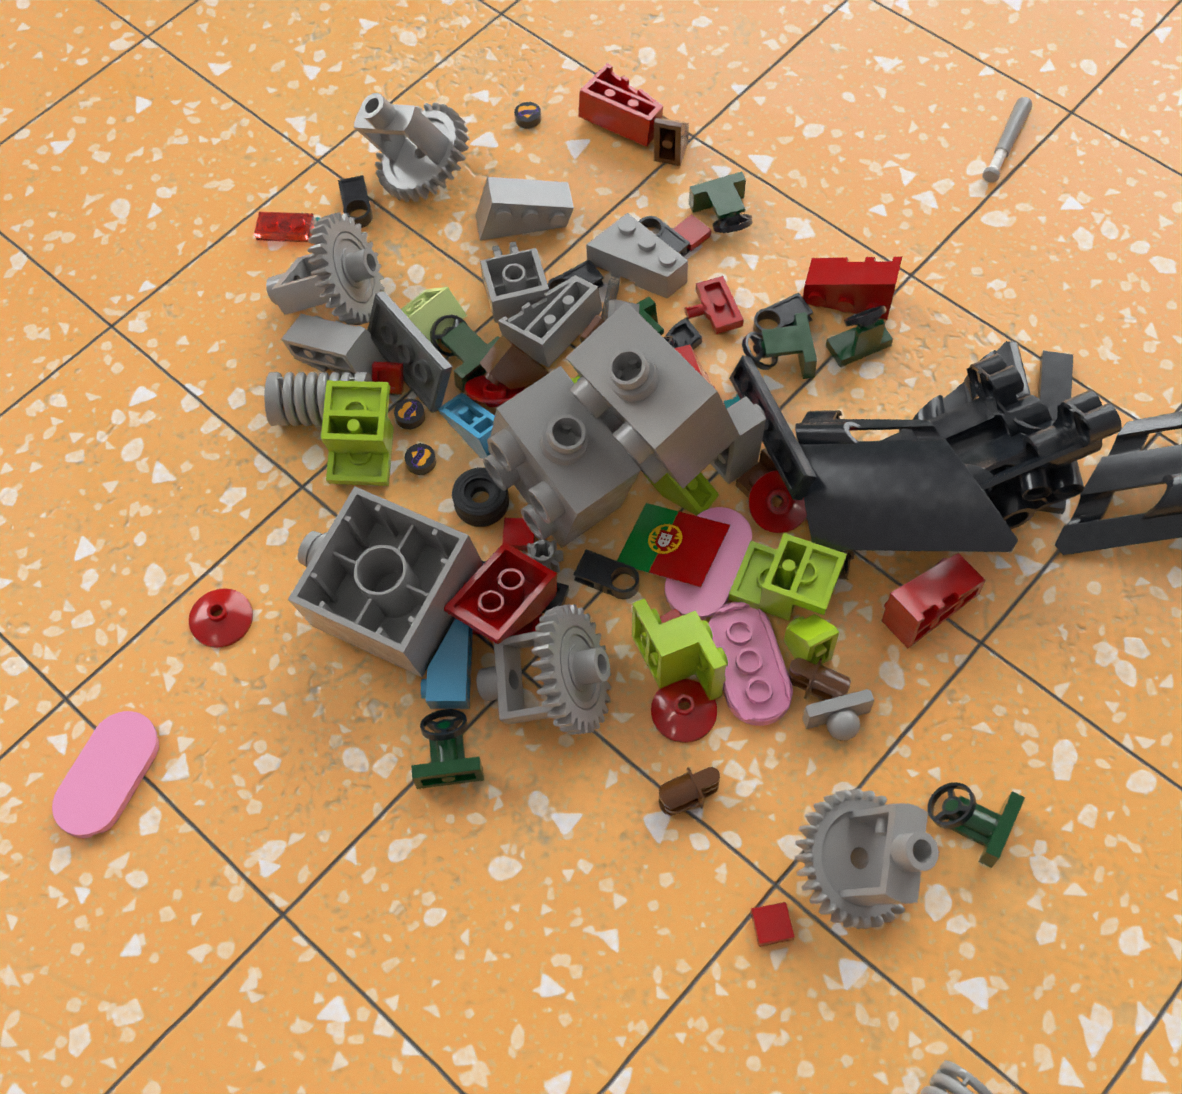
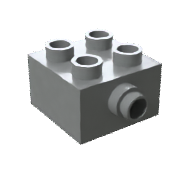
[566,301,740,488]
[483,366,641,548]
[288,486,484,678]

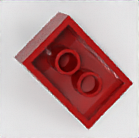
[444,542,557,644]

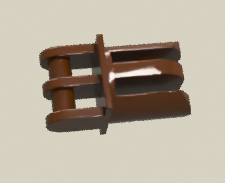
[788,658,851,701]
[659,767,720,816]

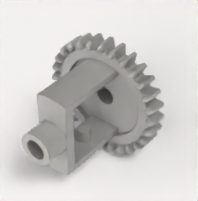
[354,93,470,202]
[266,212,385,325]
[477,604,611,735]
[795,789,939,929]

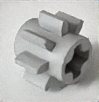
[526,539,563,573]

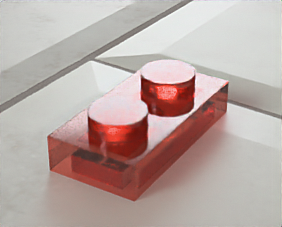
[254,212,315,242]

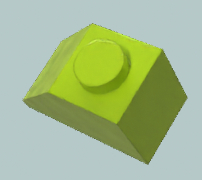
[644,472,719,516]
[784,614,839,665]

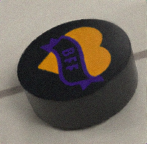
[514,102,541,128]
[394,399,425,429]
[405,443,436,475]

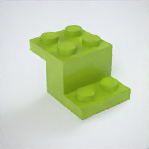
[321,380,394,486]
[728,533,847,621]
[632,598,728,700]

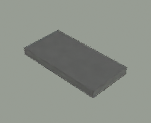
[368,291,452,413]

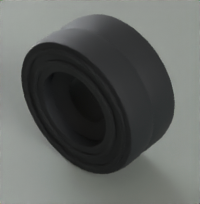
[452,468,509,527]

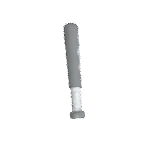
[983,97,1033,183]

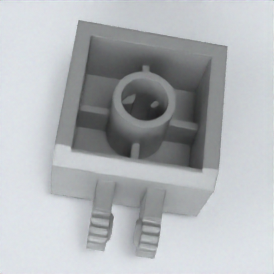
[480,241,549,323]

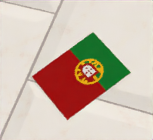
[617,503,731,588]

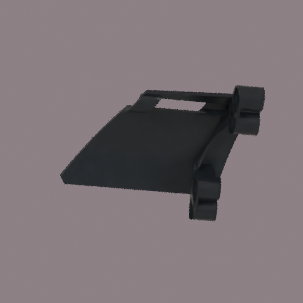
[795,410,1018,580]

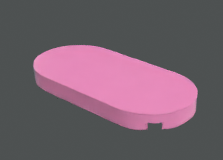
[665,507,752,620]
[709,602,793,726]
[52,711,159,838]

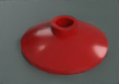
[465,376,525,408]
[748,470,807,533]
[189,588,253,648]
[651,679,717,743]

